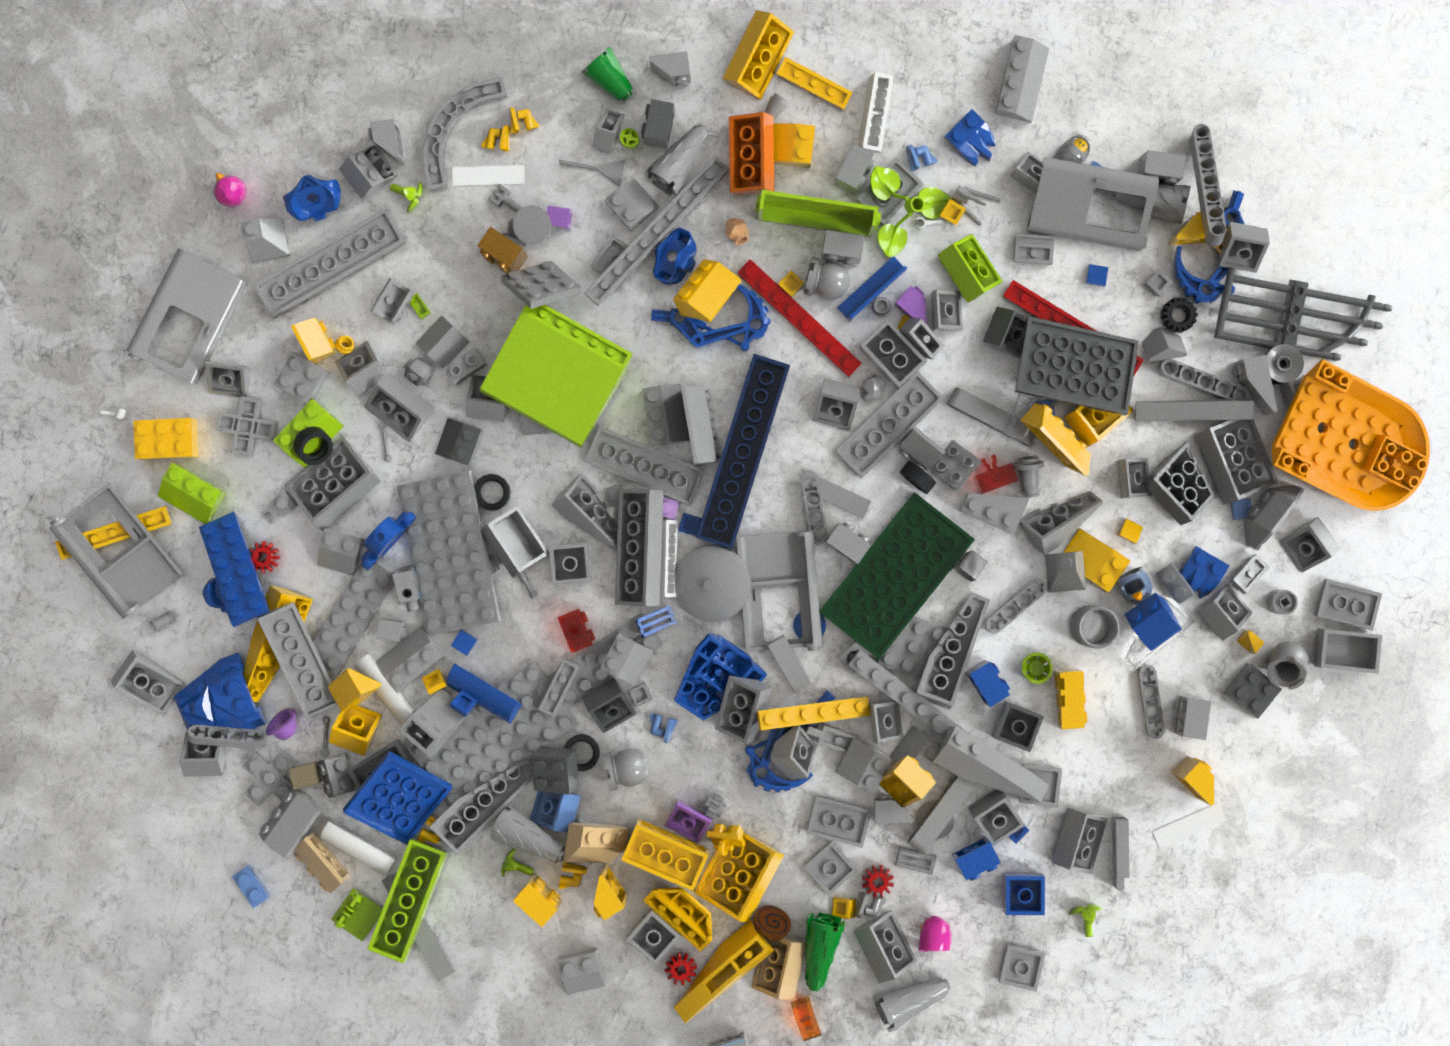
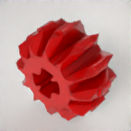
[249,541,281,574]
[862,865,894,898]
[664,952,697,986]

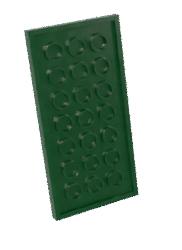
[819,492,975,660]

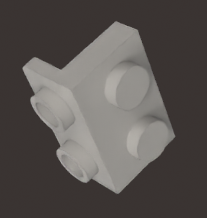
[370,278,413,324]
[318,753,356,798]

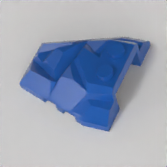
[674,633,767,721]
[174,652,267,731]

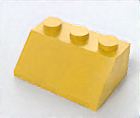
[673,259,741,322]
[1171,756,1214,806]

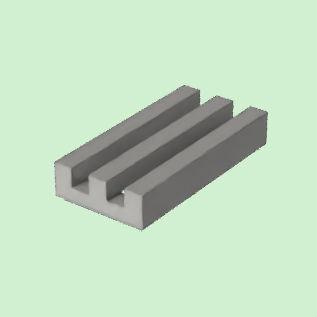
[895,847,937,875]

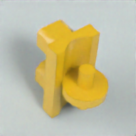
[706,823,746,856]

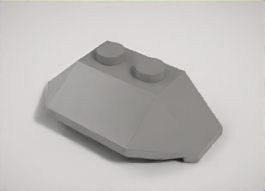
[1245,485,1304,551]

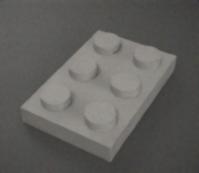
[856,158,924,225]
[1315,579,1382,631]
[806,795,872,848]

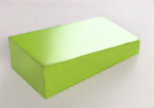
[410,293,431,320]

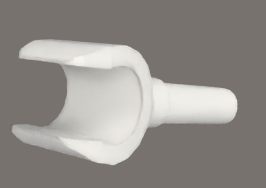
[916,217,942,230]
[100,407,129,420]

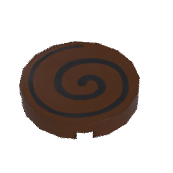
[753,905,791,941]

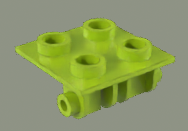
[331,888,383,941]

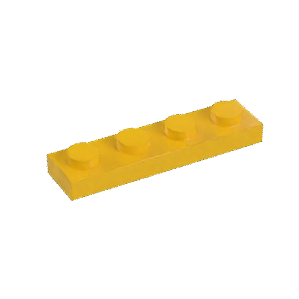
[776,57,853,111]

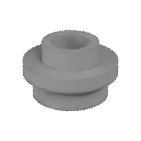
[872,297,891,316]

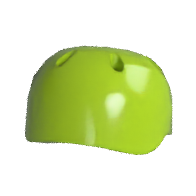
[1022,652,1053,684]

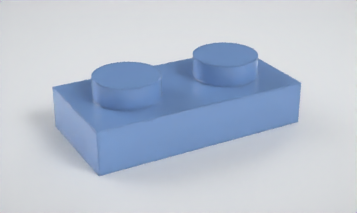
[232,865,271,908]

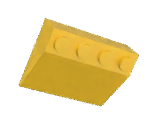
[694,825,784,923]

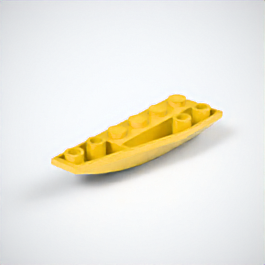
[243,585,313,702]
[674,920,774,1023]

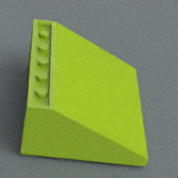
[480,305,633,448]

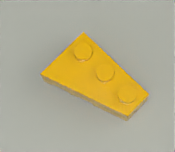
[1054,669,1087,730]

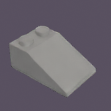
[1233,355,1278,415]
[111,650,185,715]

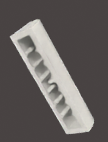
[858,72,894,153]
[660,520,678,597]
[354,654,415,726]
[319,819,398,877]

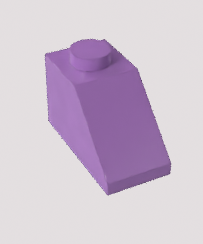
[894,286,927,324]

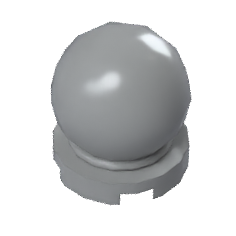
[804,257,850,299]
[1267,641,1309,690]
[602,749,649,791]

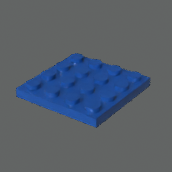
[343,751,452,845]

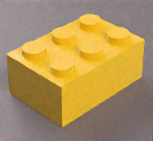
[133,418,199,460]
[513,875,562,927]

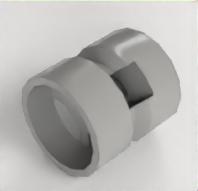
[1266,590,1298,615]

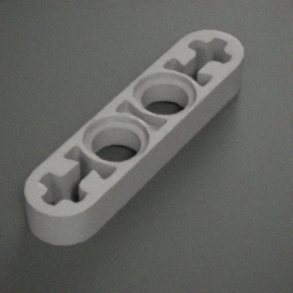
[801,470,827,545]
[985,579,1047,633]
[1137,664,1165,739]
[188,725,264,749]

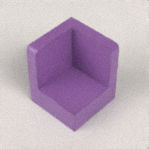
[547,206,573,230]

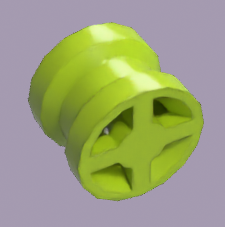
[620,128,640,149]

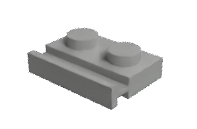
[1013,234,1055,265]

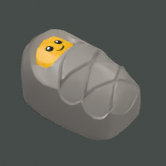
[1053,134,1092,164]

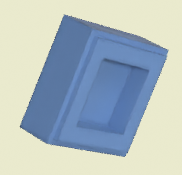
[1230,498,1252,520]

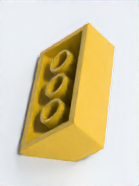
[722,10,794,100]
[1020,403,1091,476]
[593,863,628,921]

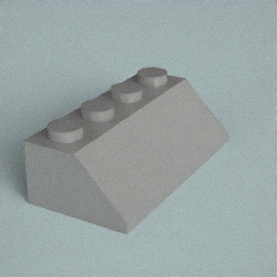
[995,35,1049,123]

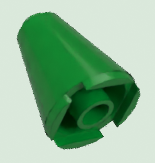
[582,46,633,101]

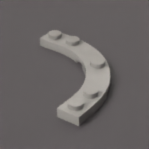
[423,77,507,191]

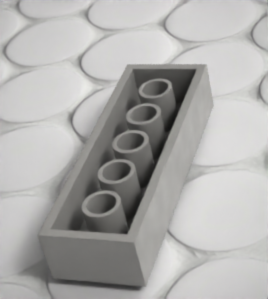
[615,489,664,606]

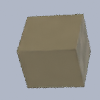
[288,761,322,790]

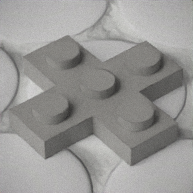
[216,396,277,456]
[242,749,299,806]

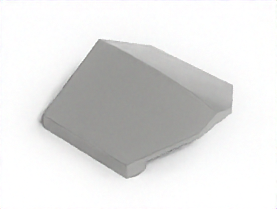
[1143,328,1187,362]

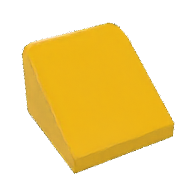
[1117,518,1143,544]
[832,897,856,919]

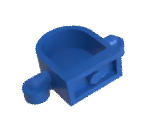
[361,512,416,571]

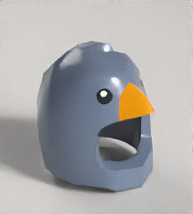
[1116,567,1153,605]

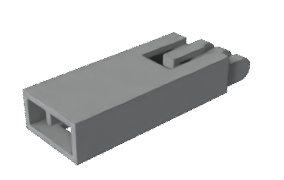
[1111,817,1130,891]

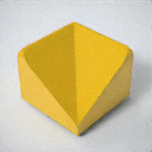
[1237,630,1264,654]

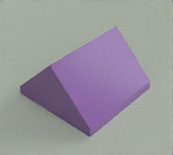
[664,799,712,843]

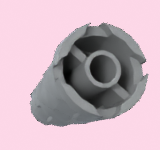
[645,124,709,196]
[1113,183,1191,224]
[490,805,565,863]
[874,977,950,1032]

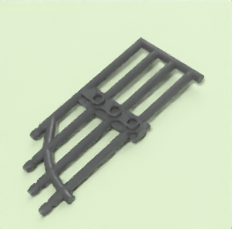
[1214,268,1393,361]

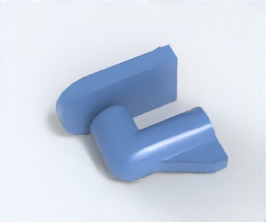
[906,145,938,171]
[650,713,679,744]

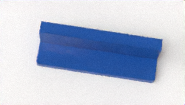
[837,256,908,322]

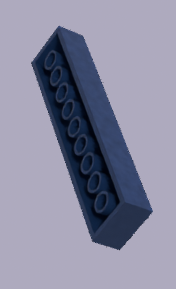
[696,354,790,549]

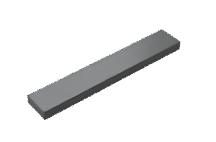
[1135,399,1254,422]
[382,872,455,982]

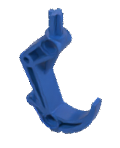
[1174,190,1245,304]
[651,284,771,352]
[745,691,835,793]

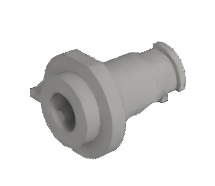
[1013,455,1044,498]

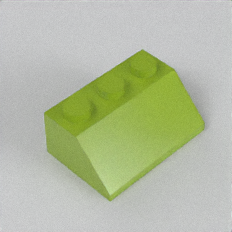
[938,233,1003,303]
[273,398,344,468]
[158,462,227,524]

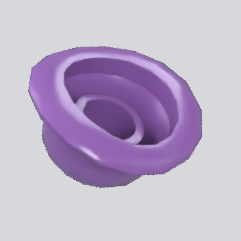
[266,708,297,740]

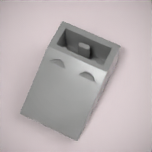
[398,689,470,758]

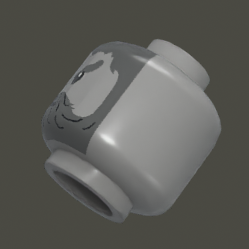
[404,357,433,386]

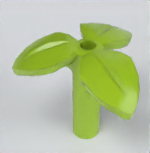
[390,182,423,212]
[501,848,534,877]
[1069,904,1102,937]

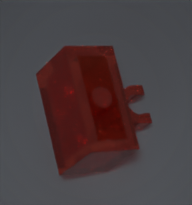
[973,454,1018,494]
[557,609,596,653]

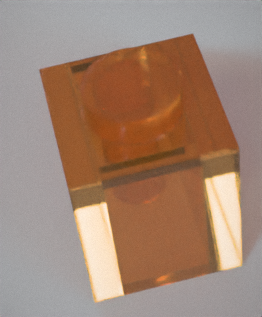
[790,996,822,1041]

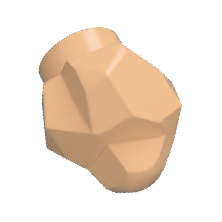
[726,218,749,246]

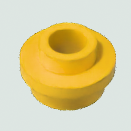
[335,335,354,354]

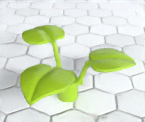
[870,166,953,257]

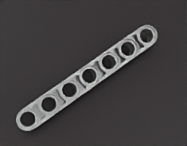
[1190,124,1226,246]

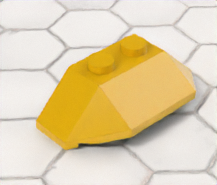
[643,887,712,952]

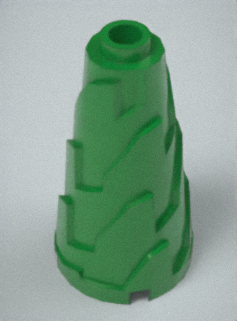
[805,913,845,991]

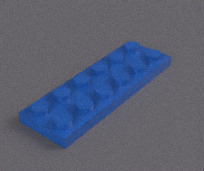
[199,511,269,627]

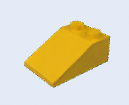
[773,123,815,168]
[1063,405,1134,447]
[1062,528,1130,593]
[879,755,936,807]

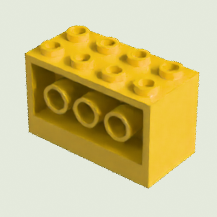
[621,818,709,891]

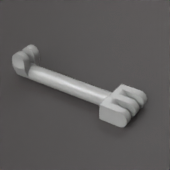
[488,184,522,213]

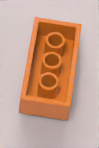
[729,112,775,196]

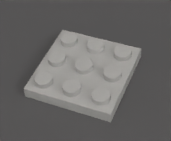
[501,261,581,309]
[877,617,948,680]

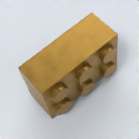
[477,226,528,274]

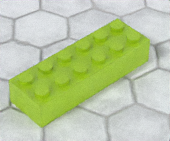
[367,838,449,963]

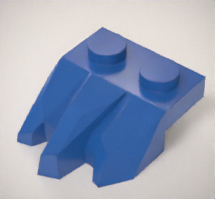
[944,109,996,167]
[1179,546,1230,599]

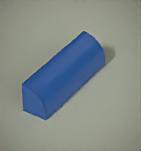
[446,663,522,724]

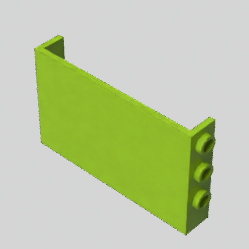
[755,190,881,237]

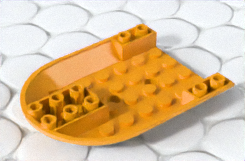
[1271,359,1430,511]

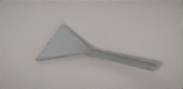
[559,159,625,187]

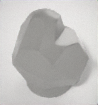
[862,374,885,402]

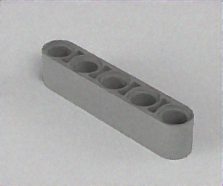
[1157,359,1251,400]
[947,387,1036,447]
[907,776,976,854]

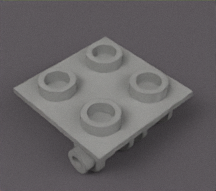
[930,440,982,491]

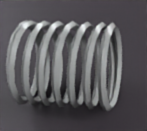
[1070,605,1120,649]

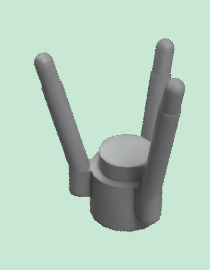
[952,185,1001,225]

